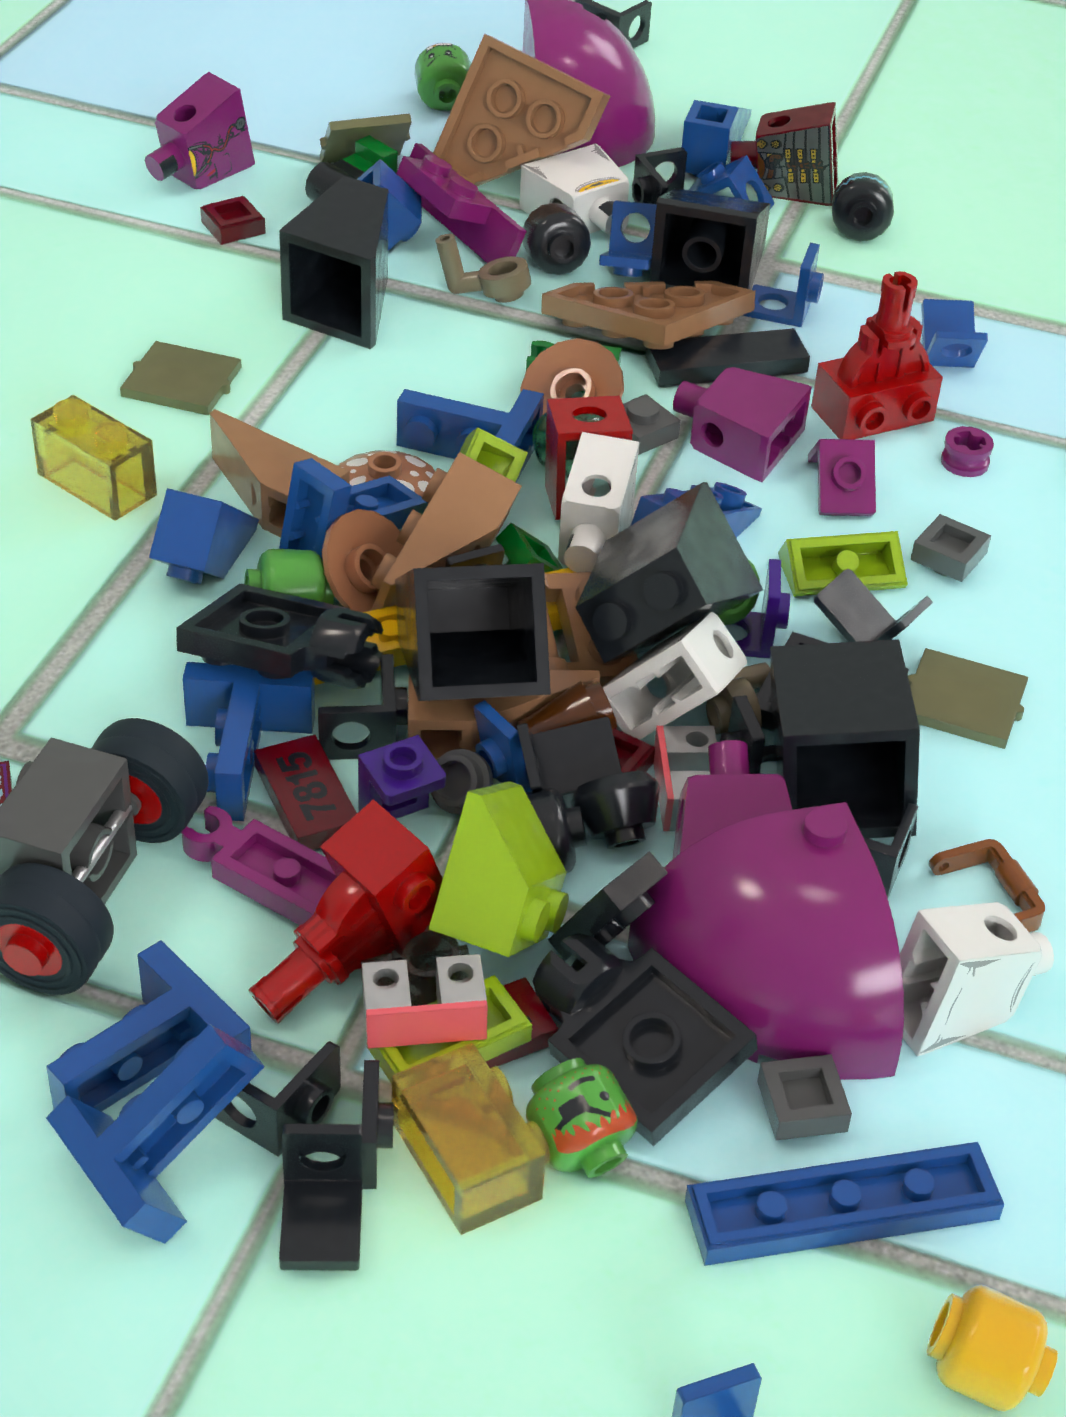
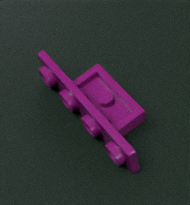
[396,143,527,263]

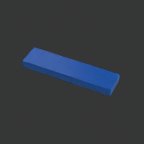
[685,1142,1005,1266]

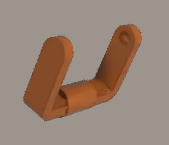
[928,839,1046,933]

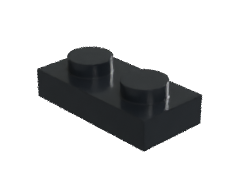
[548,851,668,961]

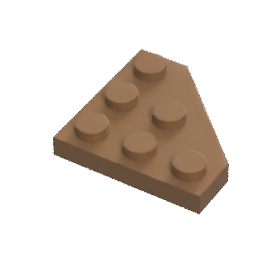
[433,34,610,187]
[541,281,756,350]

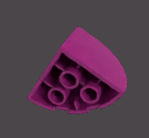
[522,0,655,167]
[627,802,904,1080]

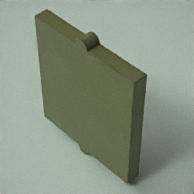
[319,113,412,163]
[120,341,242,415]
[908,648,1029,749]

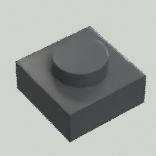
[623,394,681,455]
[910,514,992,582]
[757,1054,852,1141]

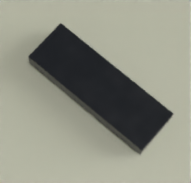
[645,328,810,387]

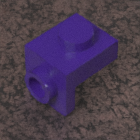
[358,735,446,819]

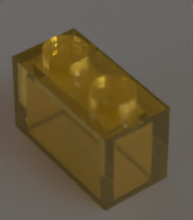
[30,395,157,521]
[391,1043,550,1235]

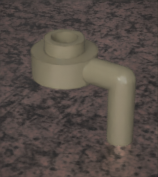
[435,234,532,303]
[706,662,770,735]

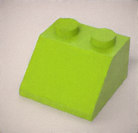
[429,781,569,957]

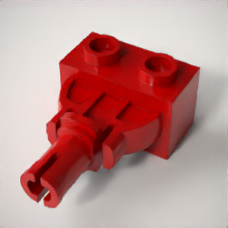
[811,271,943,440]
[248,799,446,1024]

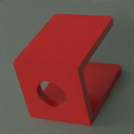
[545,395,633,520]

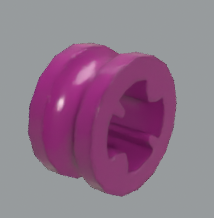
[941,426,994,477]

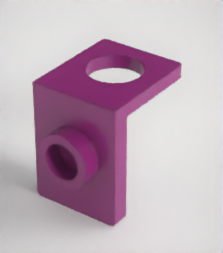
[808,439,876,516]

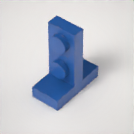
[397,389,544,483]
[279,458,428,560]
[182,662,316,821]
[46,940,252,1111]
[46,1024,265,1244]

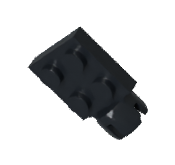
[176,584,383,689]
[532,933,758,1147]

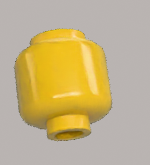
[927,1285,1058,1412]

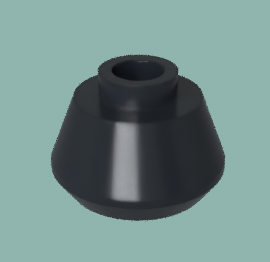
[571,771,660,849]

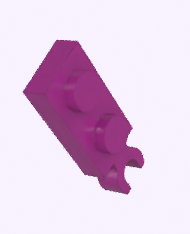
[181,806,336,926]

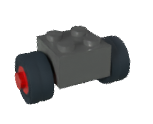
[0,718,209,995]

